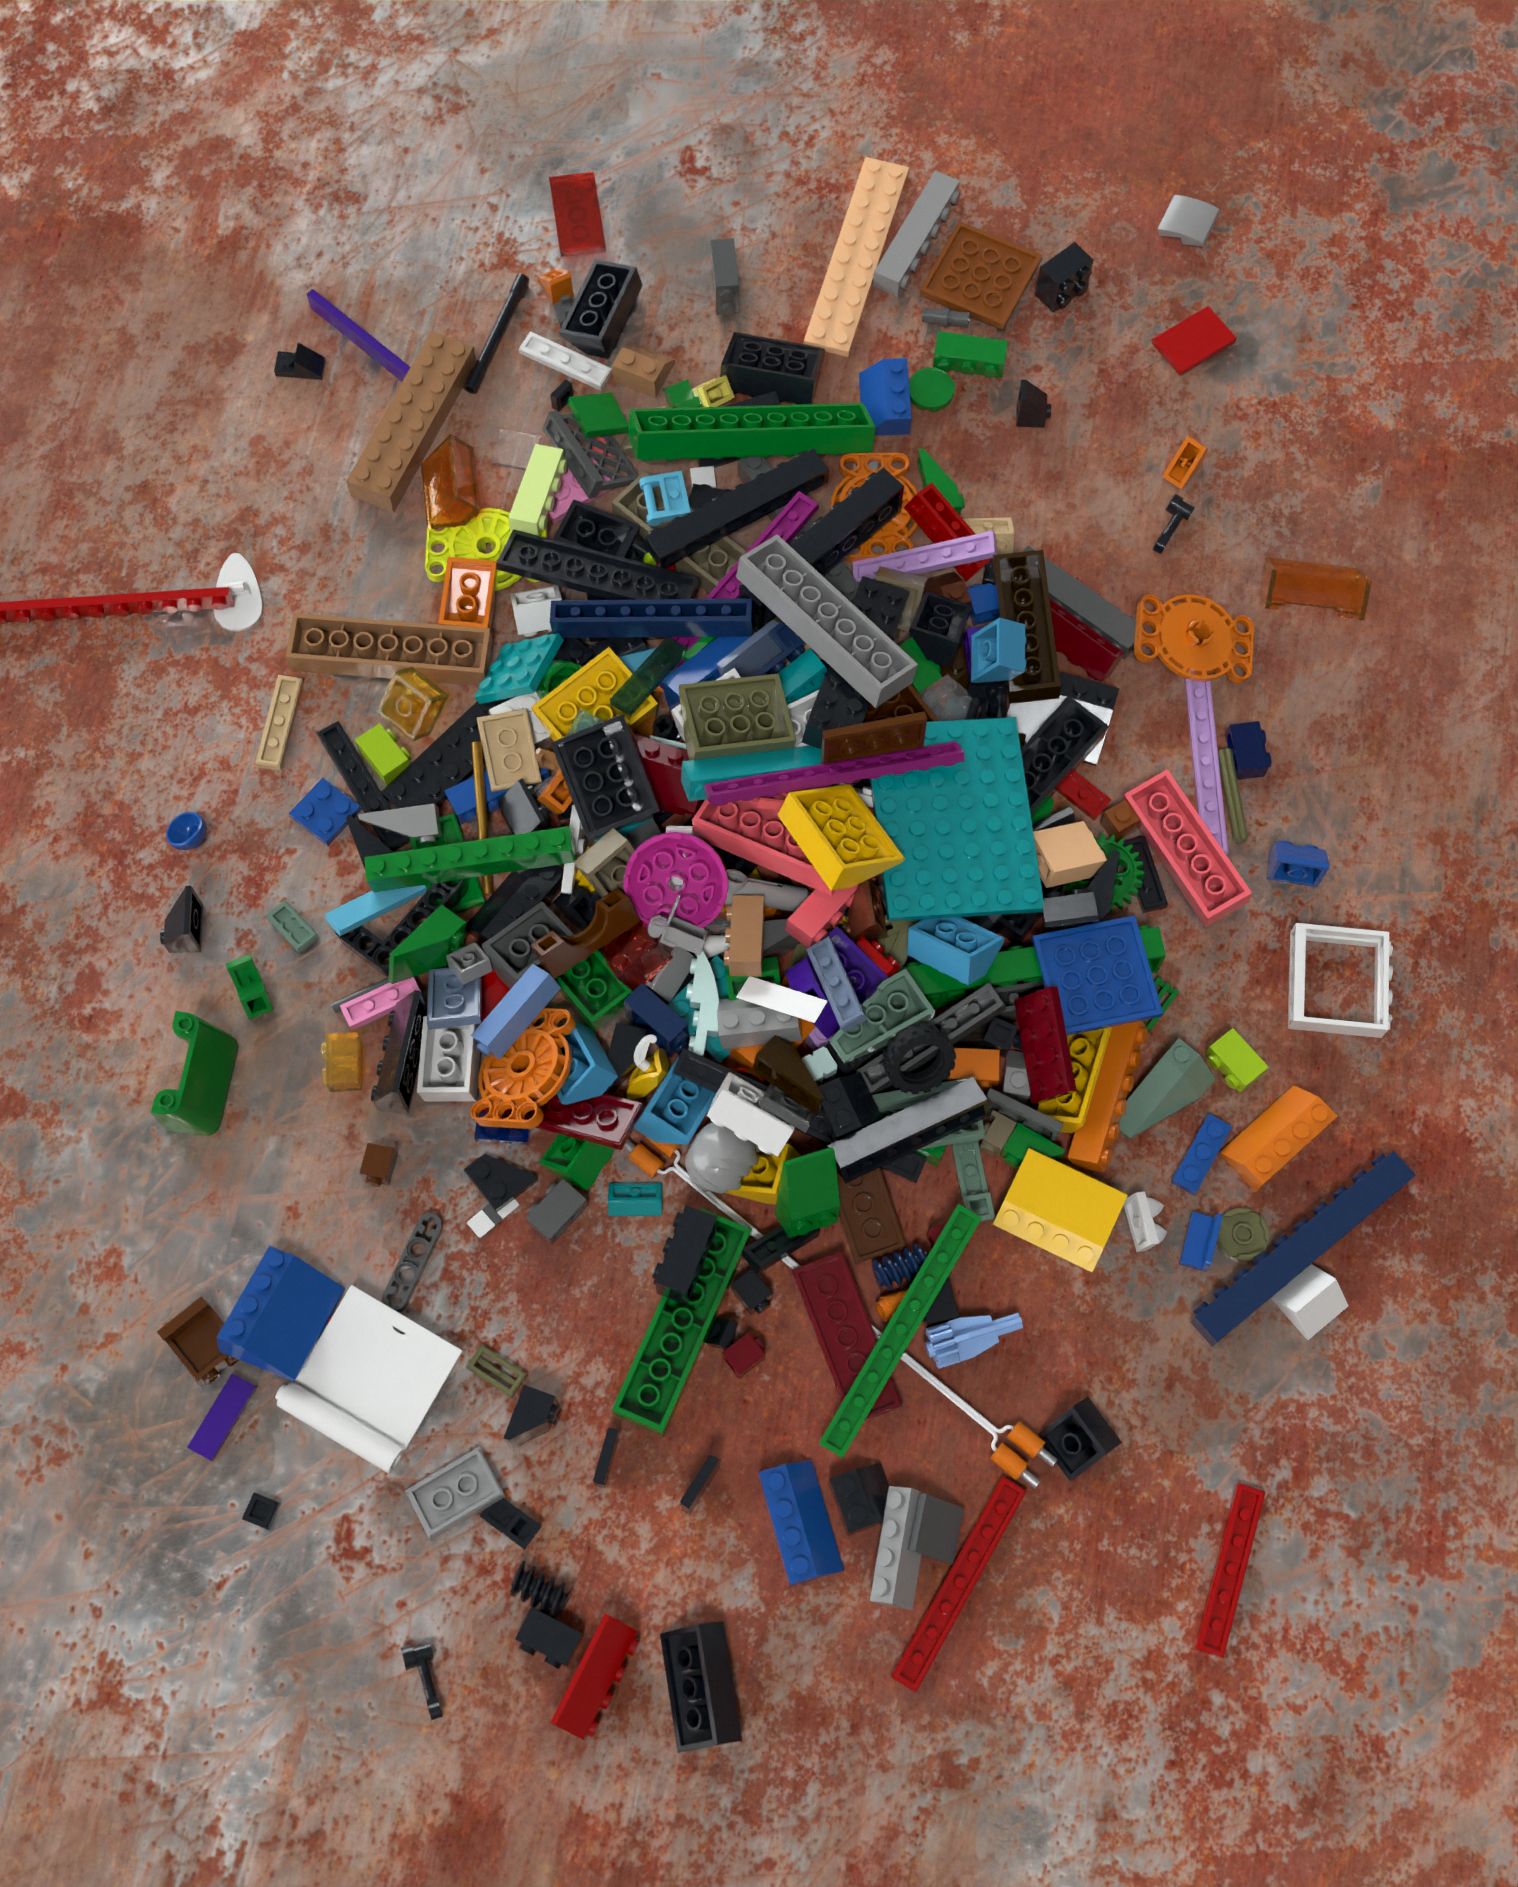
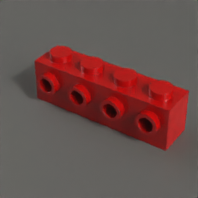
[904,482,993,582]

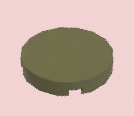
[1216,1208,1270,1262]

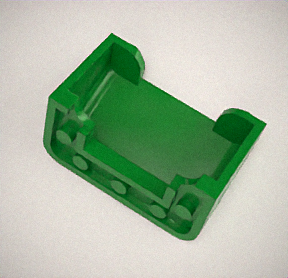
[151,1011,238,1136]

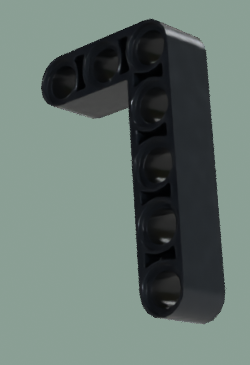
[335,879,468,976]

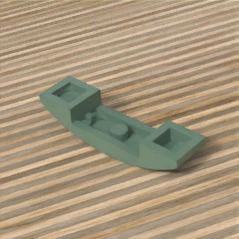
[951,1123,995,1222]

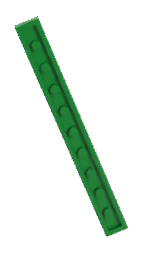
[818,1204,982,1459]

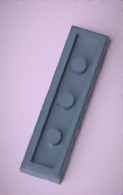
[806,936,868,1032]

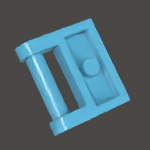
[639,471,691,526]

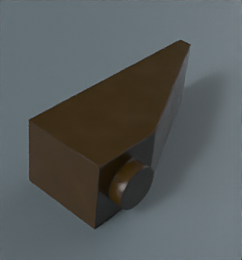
[752,1035,824,1115]

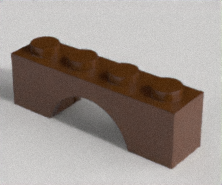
[531,888,640,979]

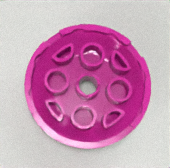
[623,832,728,928]

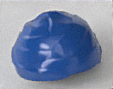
[166,812,207,850]

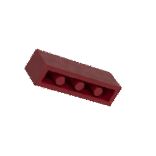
[1049,598,1125,682]

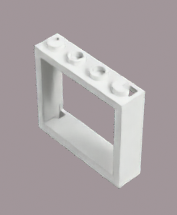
[1288,923,1393,1038]

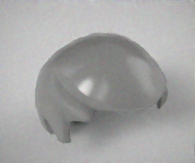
[685,1122,759,1194]

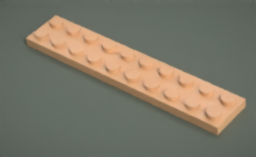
[804,157,909,357]

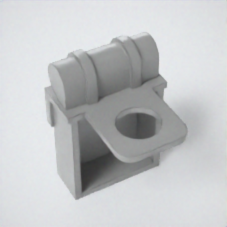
[648,894,708,955]

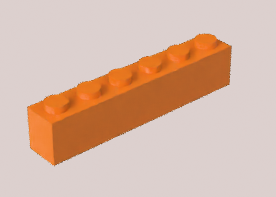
[1067,1021,1148,1173]

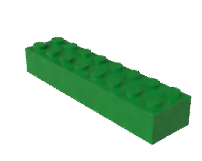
[612,1208,751,1437]

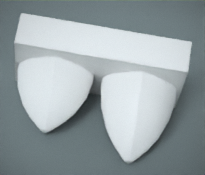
[1123,1192,1167,1252]

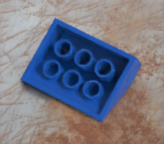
[217,1246,345,1382]

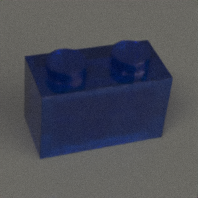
[1225,721,1272,780]

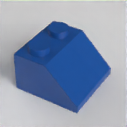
[1266,841,1330,887]

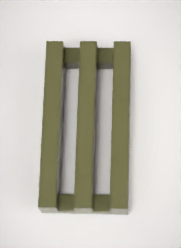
[466,1344,528,1399]

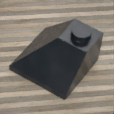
[160,885,203,953]

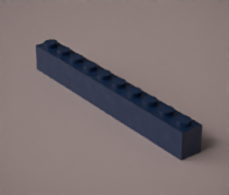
[1190,1151,1416,1347]

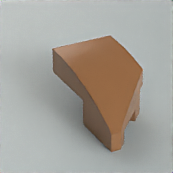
[535,748,560,777]

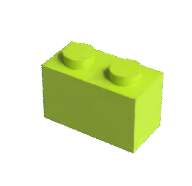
[355,723,411,786]
[1205,1028,1269,1094]

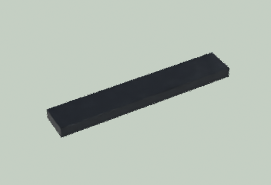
[316,721,410,851]

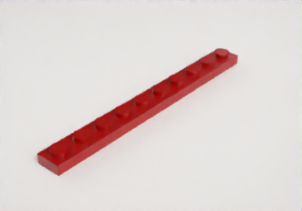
[0,587,234,625]

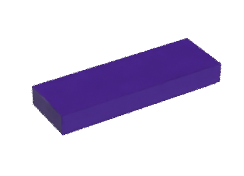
[187,1374,257,1462]

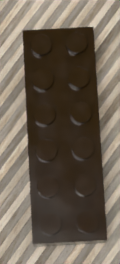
[993,550,1061,704]

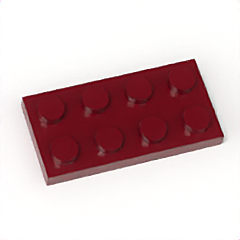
[1014,986,1077,1104]

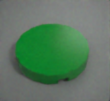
[909,368,955,412]

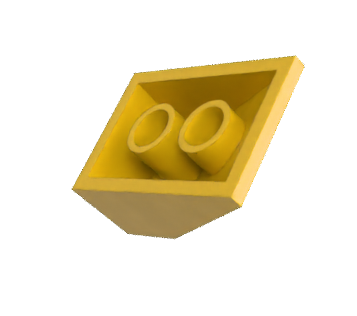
[726,1144,801,1205]

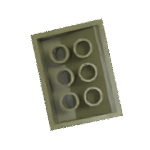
[678,673,796,761]

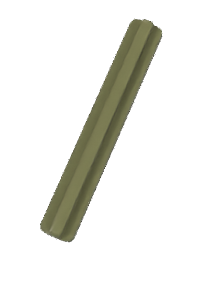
[1218,748,1248,843]

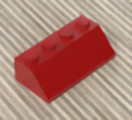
[550,1613,640,1741]

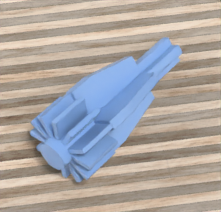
[924,1313,1023,1369]

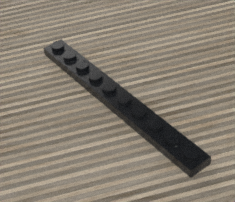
[672,1048,927,1184]

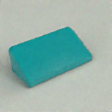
[608,1183,662,1216]

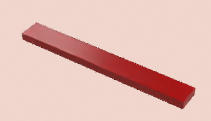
[891,1476,1027,1693]

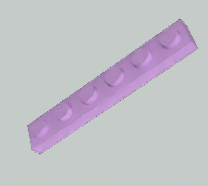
[853,531,997,584]

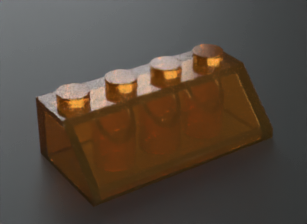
[421,434,481,529]

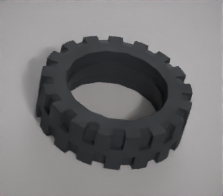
[882,1023,956,1094]

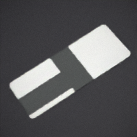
[467,1199,519,1238]

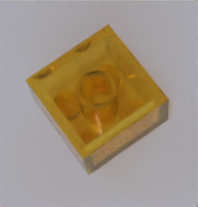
[376,666,449,741]

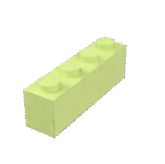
[508,444,567,536]

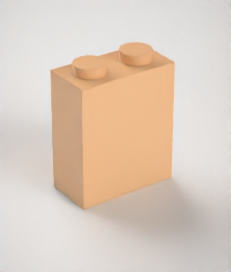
[1033,821,1107,888]

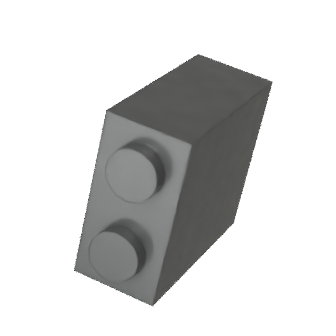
[711,238,739,315]

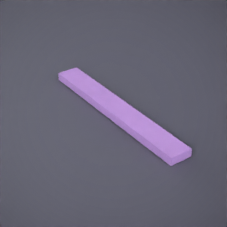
[1184,674,1228,855]

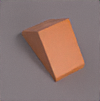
[537,268,574,305]
[1162,435,1208,490]

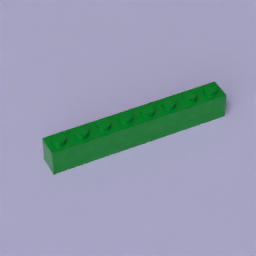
[364,826,577,892]

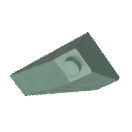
[830,969,935,1064]
[1119,1038,1216,1140]

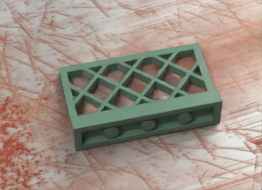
[871,1077,986,1150]

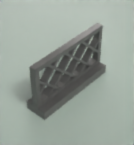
[542,410,639,498]

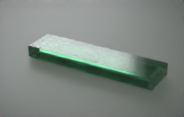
[610,637,688,716]

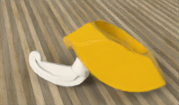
[627,1034,669,1100]

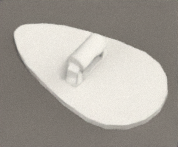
[214,553,263,632]

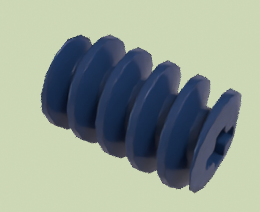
[872,1244,927,1293]

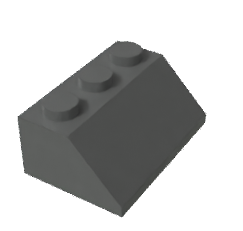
[482,902,574,989]

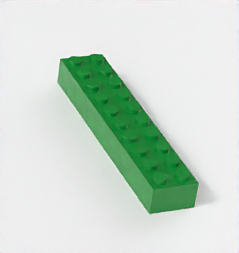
[628,403,875,461]
[901,925,1166,1009]

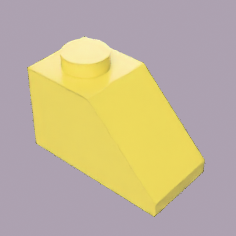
[692,375,735,407]

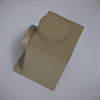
[979,1110,1017,1156]

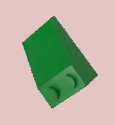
[388,905,466,984]
[775,1147,840,1238]

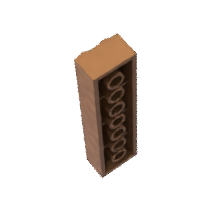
[347,331,477,513]
[286,613,493,686]

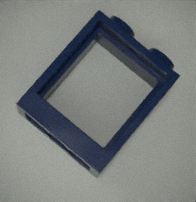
[623,983,689,1058]

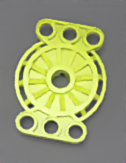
[425,508,547,591]

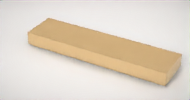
[255,675,304,771]

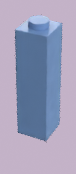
[471,964,561,1060]

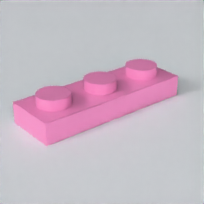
[340,977,423,1031]

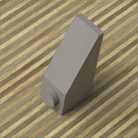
[358,804,442,843]

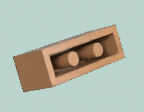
[724,895,765,977]

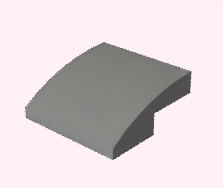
[1158,195,1220,247]

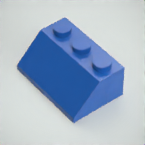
[859,358,912,436]

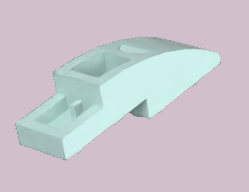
[686,951,719,1057]

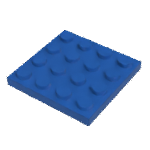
[1032,915,1163,1036]

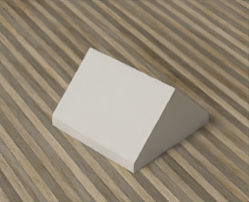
[1271,1264,1348,1340]

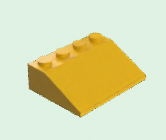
[531,647,658,741]
[777,784,905,891]
[993,1148,1128,1272]

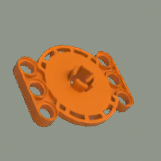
[830,453,918,563]
[1134,594,1254,684]
[470,1008,576,1129]

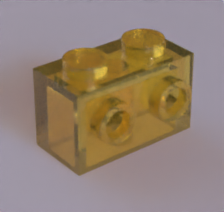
[321,1032,362,1092]

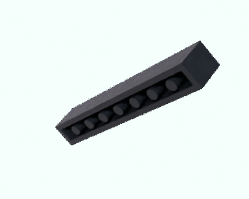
[645,448,829,568]

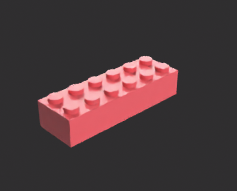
[1123,769,1252,928]
[692,799,835,896]

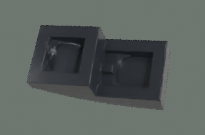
[480,1498,542,1550]

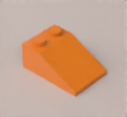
[438,557,497,631]

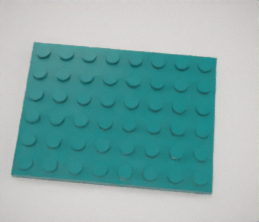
[870,717,1044,922]

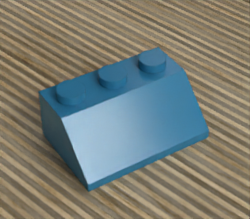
[907,917,1004,985]
[557,1020,618,1105]
[634,1057,716,1145]

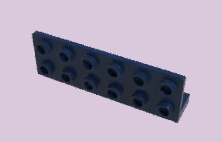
[669,621,806,712]

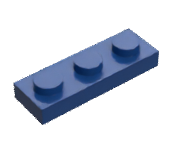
[1171,1114,1233,1195]

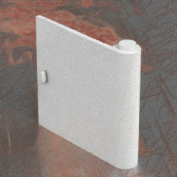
[275,1285,463,1474]

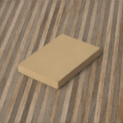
[477,709,542,793]

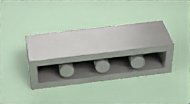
[870,1486,929,1610]

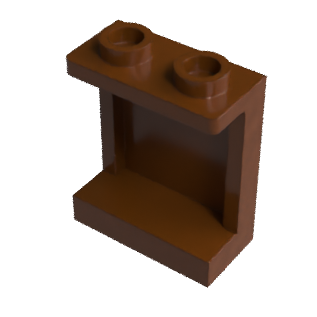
[157,1296,240,1387]

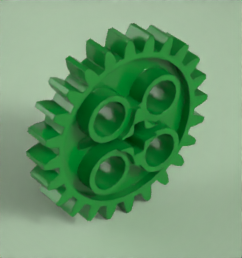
[1064,833,1144,914]

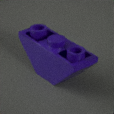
[785,957,841,1039]

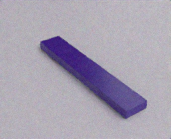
[307,289,410,382]

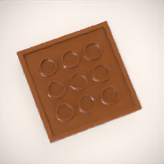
[919,221,1042,330]

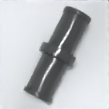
[922,307,970,327]

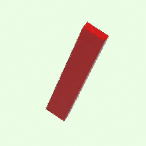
[1194,1483,1266,1659]

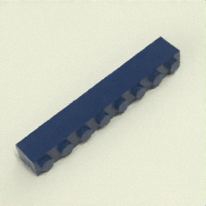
[550,599,754,638]

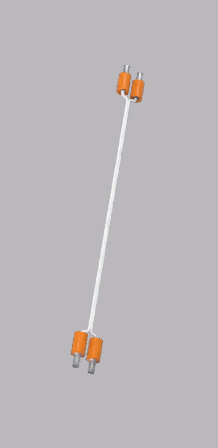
[623,1137,1058,1489]

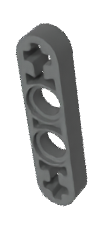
[382,1213,443,1313]

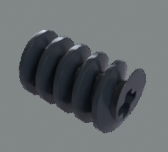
[510,1561,574,1619]

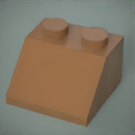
[612,343,676,398]

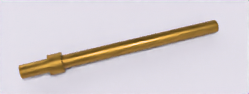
[471,742,493,895]

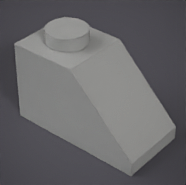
[1001,1050,1030,1105]

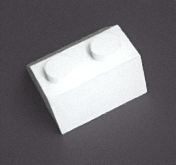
[510,585,562,637]

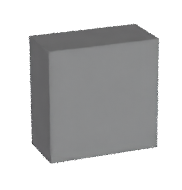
[446,942,492,985]

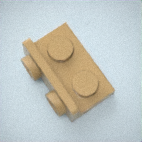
[963,517,1014,554]

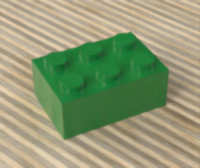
[544,950,633,1032]

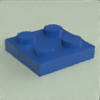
[289,777,361,846]

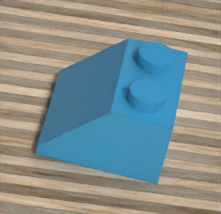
[971,618,1026,683]

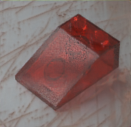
[602,919,674,991]

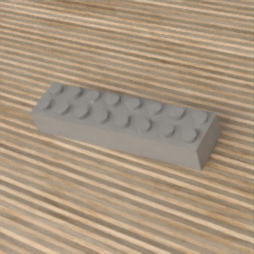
[736,535,918,708]

